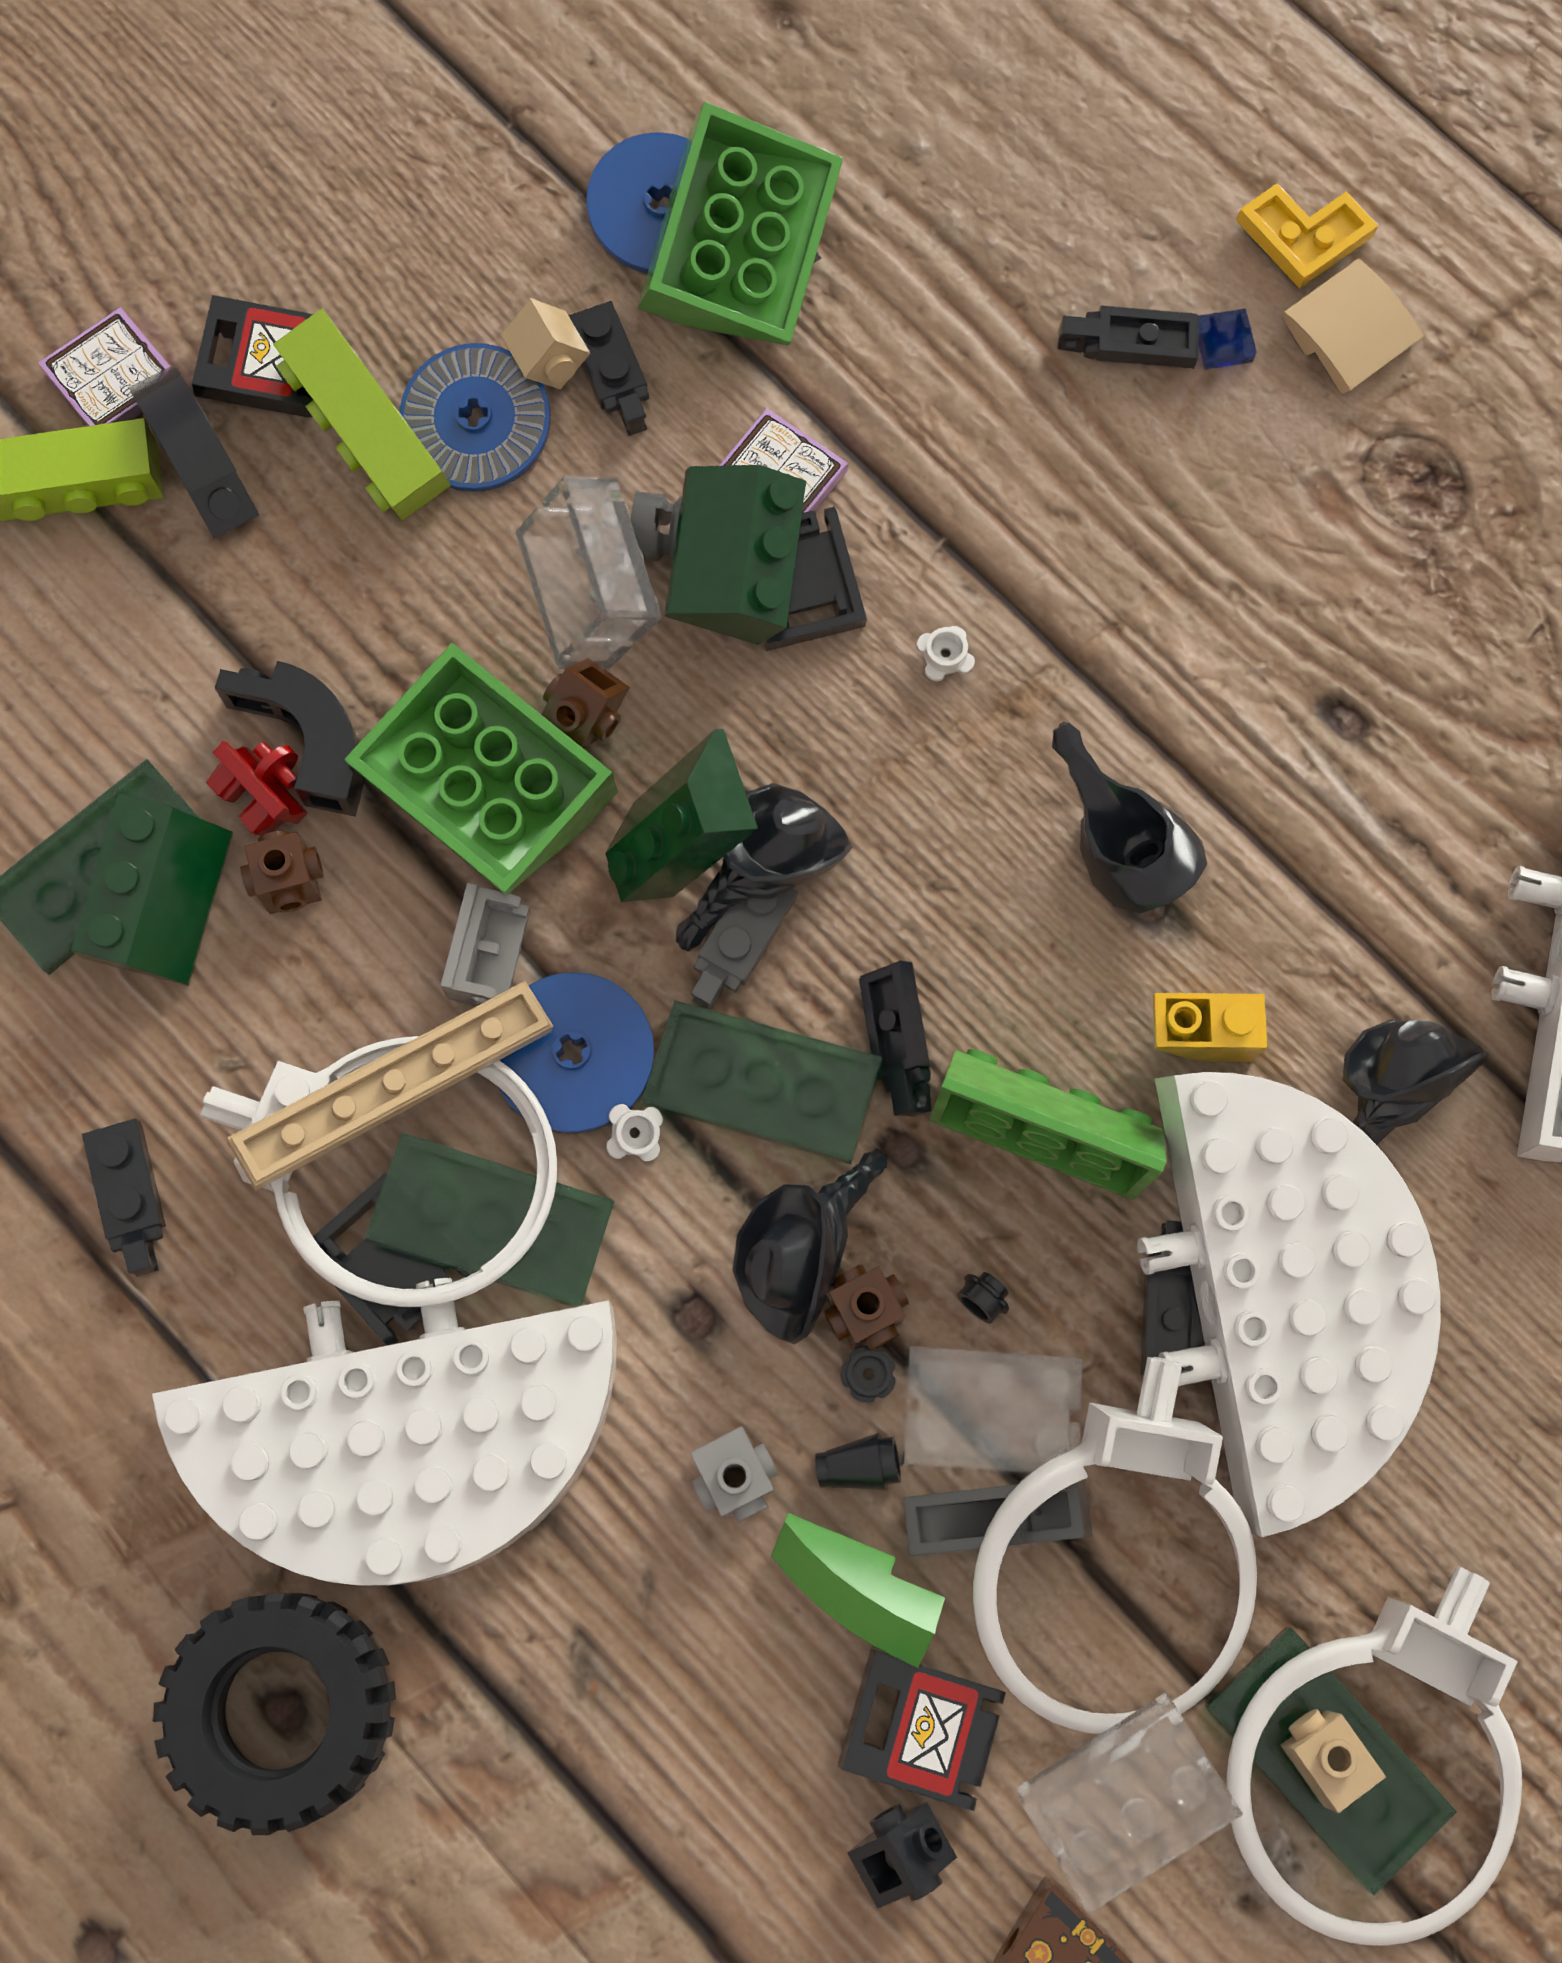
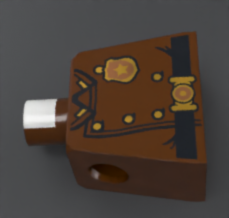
[994,1876,1133,1963]

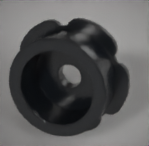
[957,1272,1009,1324]
[840,1346,896,1403]

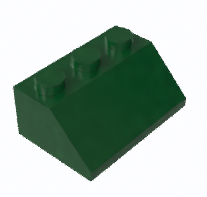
[664,465,806,645]
[605,729,758,902]
[71,793,234,986]

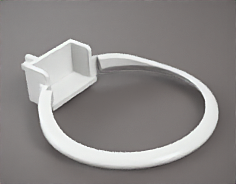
[200,1036,557,1307]
[973,1357,1257,1735]
[1226,1566,1522,1946]

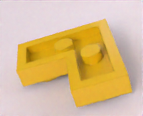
[1236,183,1379,289]

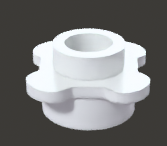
[917,626,975,681]
[606,1104,663,1161]

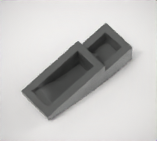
[903,1479,1093,1556]

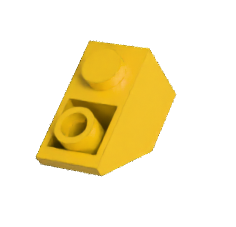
[1153,993,1267,1062]

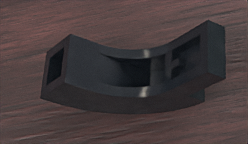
[128,365,259,538]
[215,661,364,817]

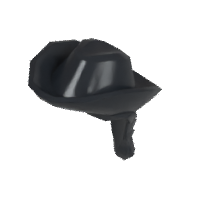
[1052,722,1208,914]
[676,783,853,952]
[1343,1019,1490,1145]
[732,1148,888,1344]

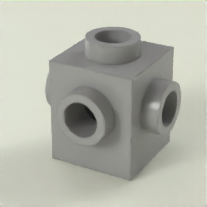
[691,1426,779,1523]

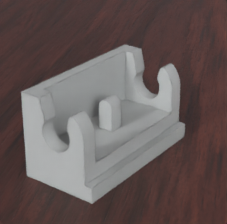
[440,883,531,1005]

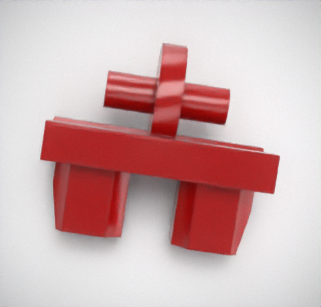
[206,741,308,836]

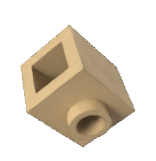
[501,298,590,390]
[1280,1709,1386,1813]

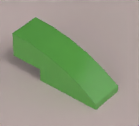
[771,1513,945,1668]

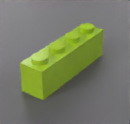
[273,308,451,521]
[0,418,163,521]

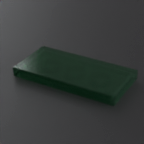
[0,759,199,975]
[641,1000,883,1165]
[365,1132,615,1307]
[1204,1626,1457,1895]

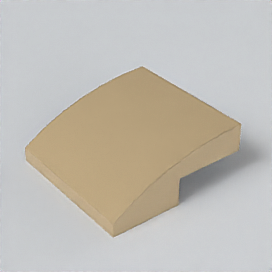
[1280,258,1424,394]

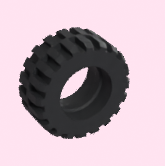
[153,1593,396,1835]

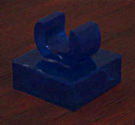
[1198,308,1257,370]

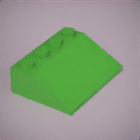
[637,101,843,346]
[344,643,618,895]
[929,1049,1166,1200]

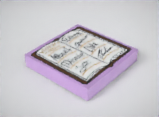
[38,307,170,426]
[719,408,848,513]

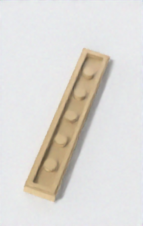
[227,981,553,1191]

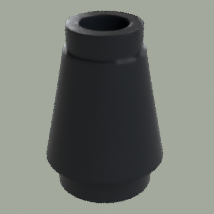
[815,1433,901,1490]

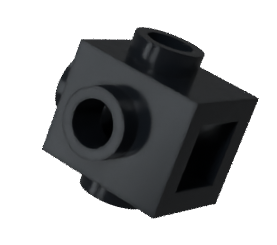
[847,1802,957,1909]

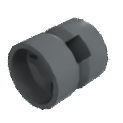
[629,491,682,562]

